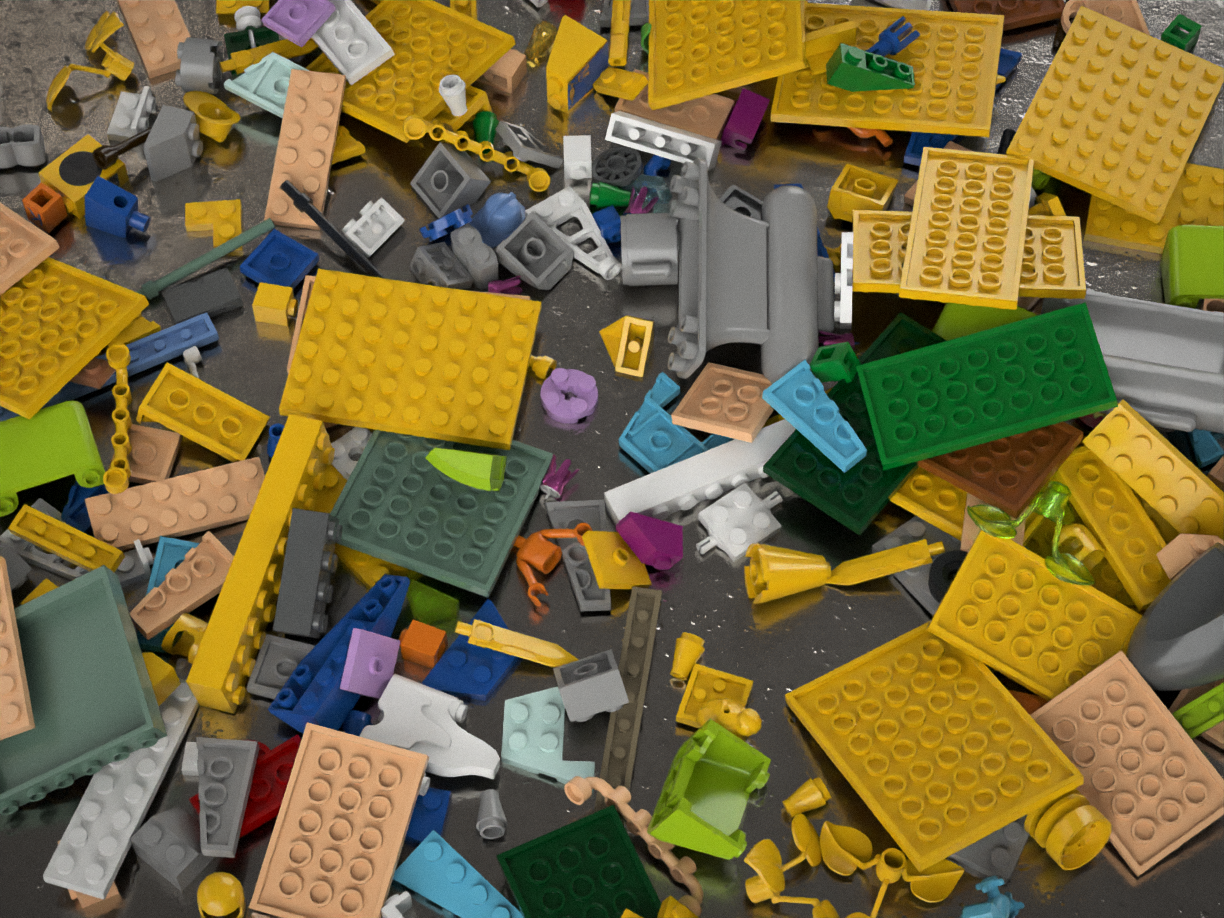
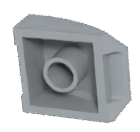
[494,211,574,290]

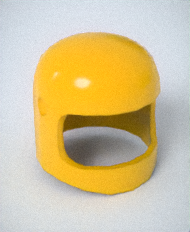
[1051,523,1105,577]
[161,613,208,664]
[197,872,246,918]

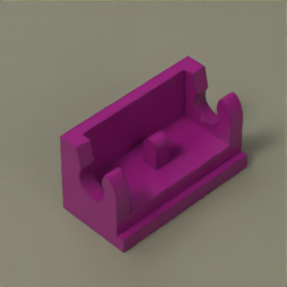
[720,88,770,150]

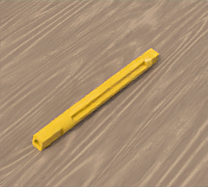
[608,0,631,66]

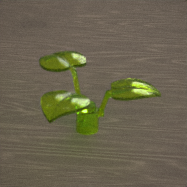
[967,481,1095,585]

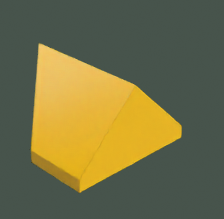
[599,315,654,377]

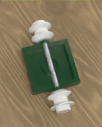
[224,6,279,80]

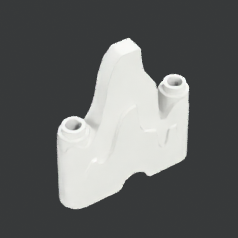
[359,674,500,796]

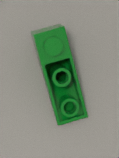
[826,43,915,92]

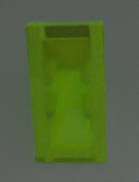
[405,576,460,626]

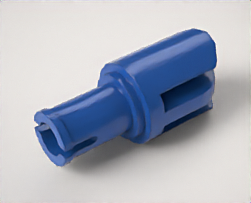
[865,16,920,57]

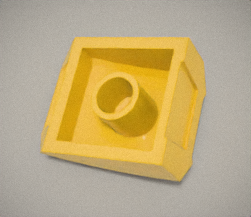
[827,164,899,223]

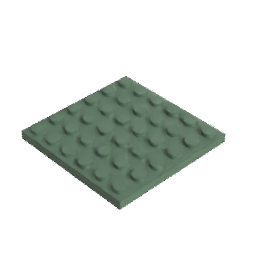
[330,430,553,598]

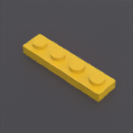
[8,504,125,573]

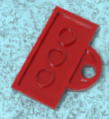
[189,734,302,838]

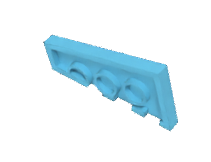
[762,360,867,473]
[136,536,200,653]
[393,830,523,918]

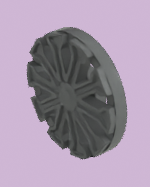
[592,146,643,187]

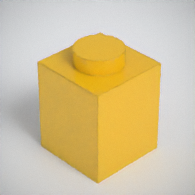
[252,282,298,327]

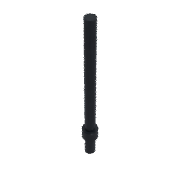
[280,180,388,279]

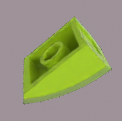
[425,448,507,492]

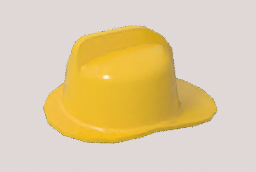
[183,91,241,143]

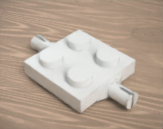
[696,483,783,562]

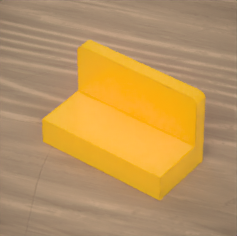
[805,20,859,75]

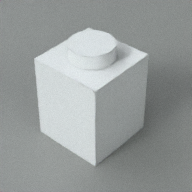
[563,135,592,180]

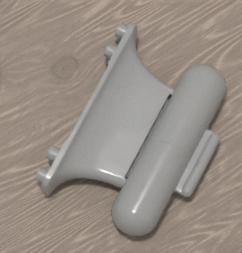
[668,158,834,384]
[1040,288,1224,434]

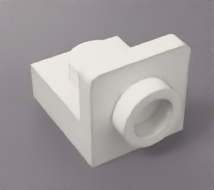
[115,539,154,588]

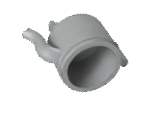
[620,212,680,286]

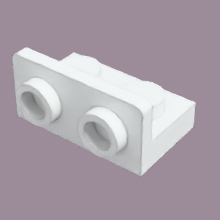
[107,86,156,142]
[341,197,405,259]

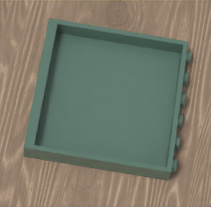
[0,565,168,815]

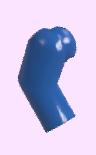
[643,155,671,190]

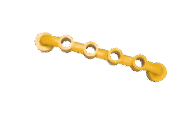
[403,115,550,192]
[103,343,133,494]

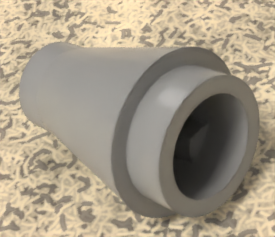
[476,789,508,839]

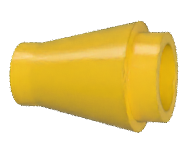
[670,632,705,680]
[782,776,831,818]

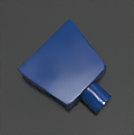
[85,176,151,238]

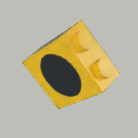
[38,134,129,219]

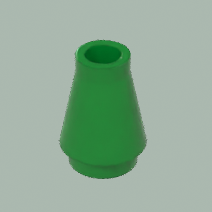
[472,111,499,154]
[589,181,630,208]

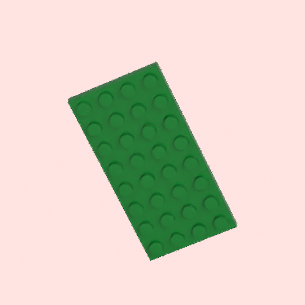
[856,302,1118,470]

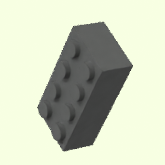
[273,508,342,639]

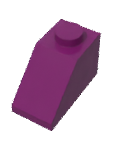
[616,512,683,570]

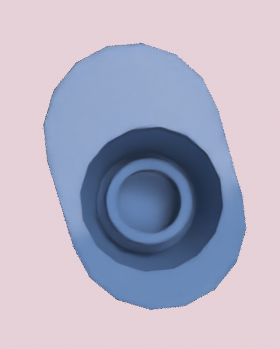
[469,192,525,248]

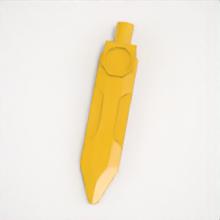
[219,38,319,74]
[825,539,946,586]
[455,619,579,667]

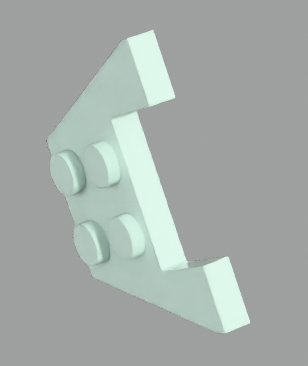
[501,686,595,793]

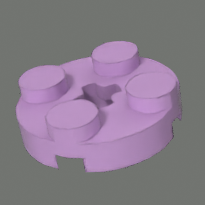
[540,368,598,424]

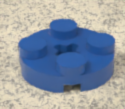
[419,204,473,242]

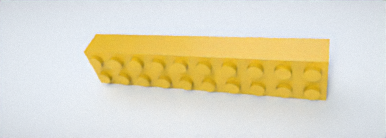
[186,414,335,714]

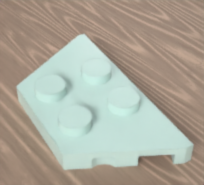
[224,52,310,118]

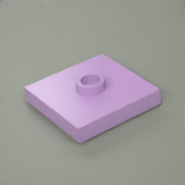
[261,0,336,48]
[340,628,400,699]

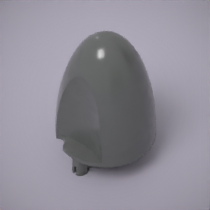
[1126,542,1224,691]

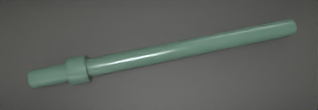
[136,218,275,300]

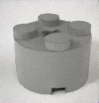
[175,37,223,94]

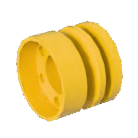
[1024,788,1111,871]

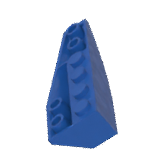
[268,574,410,734]

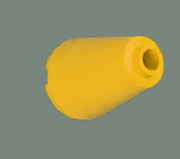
[744,543,831,604]

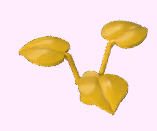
[46,11,134,112]
[744,814,840,918]
[819,821,964,918]

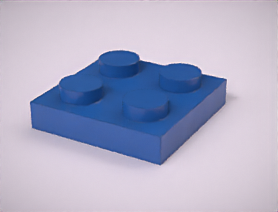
[240,229,319,289]

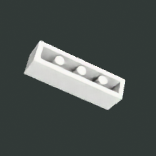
[605,111,722,170]

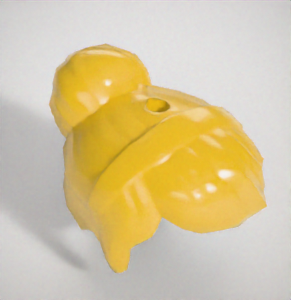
[696,698,762,741]

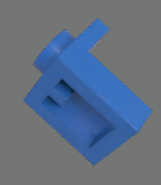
[592,205,621,244]

